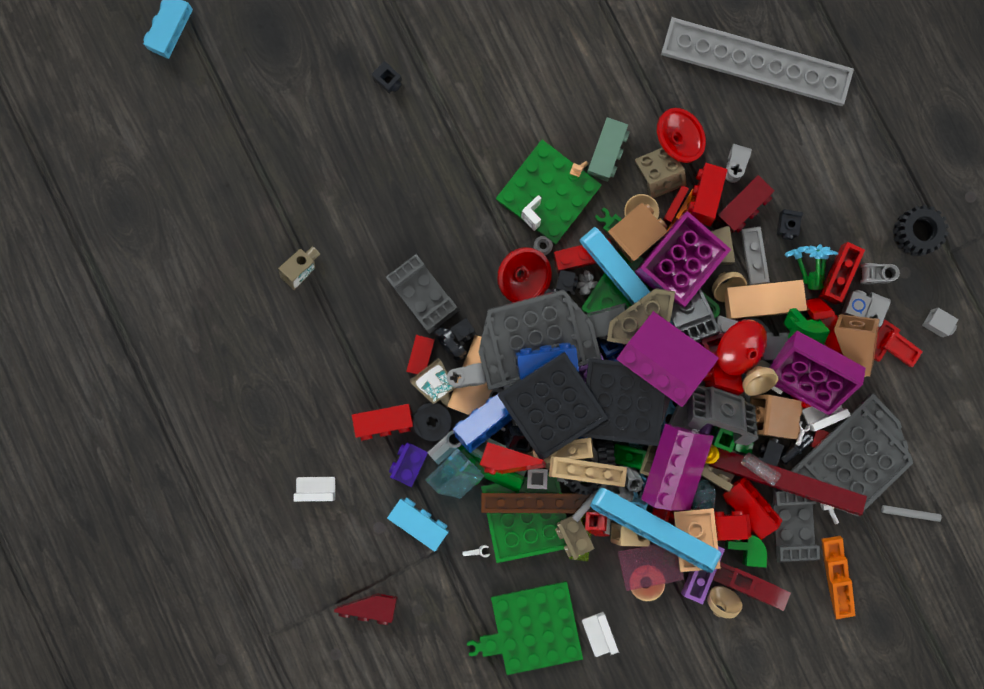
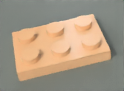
[673,508,721,572]

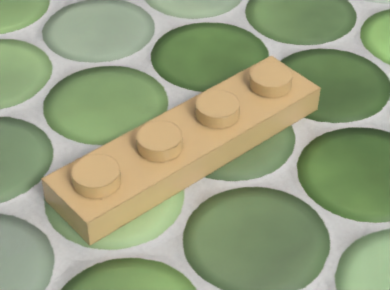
[549,456,627,487]

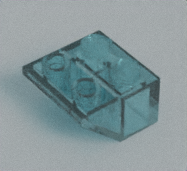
[425,448,484,498]

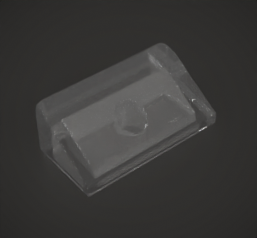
[741,452,781,486]

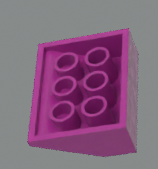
[635,211,731,307]
[617,311,719,407]
[769,331,866,416]
[641,424,714,510]

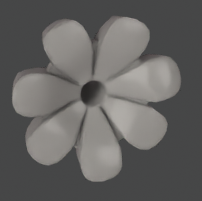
[577,270,598,295]

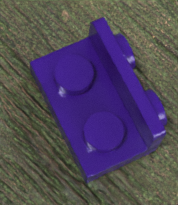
[389,442,428,487]

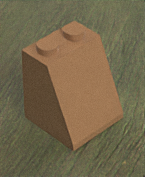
[606,203,668,263]
[834,314,880,377]
[750,395,802,440]

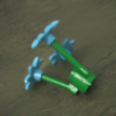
[785,244,838,290]

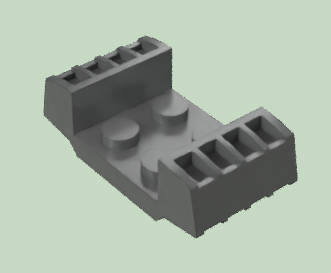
[386,254,459,334]
[671,288,720,343]
[687,386,758,445]
[772,488,820,562]

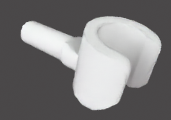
[796,421,810,446]
[820,503,839,524]
[463,545,490,557]

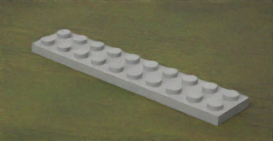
[661,17,854,106]

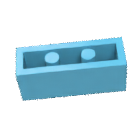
[143,0,193,59]
[387,497,449,552]

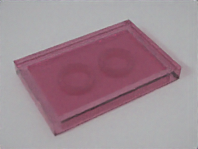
[618,544,684,591]

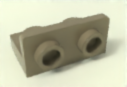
[555,514,595,560]

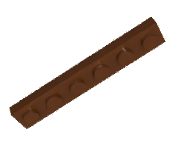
[481,493,597,514]

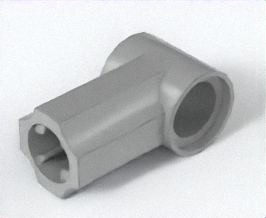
[428,431,462,465]
[619,465,644,493]

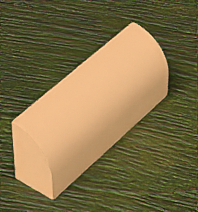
[725,280,807,320]
[447,335,492,415]

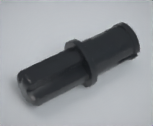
[780,433,814,465]

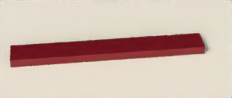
[708,447,867,516]

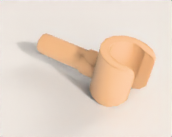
[570,161,588,177]

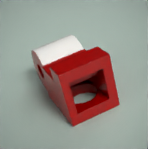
[585,512,611,537]

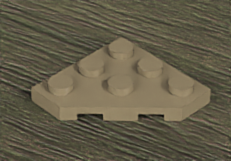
[607,288,675,344]

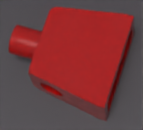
[703,362,744,396]

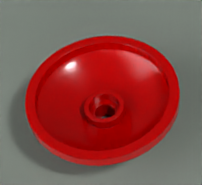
[657,108,706,163]
[497,247,552,302]
[717,320,767,376]

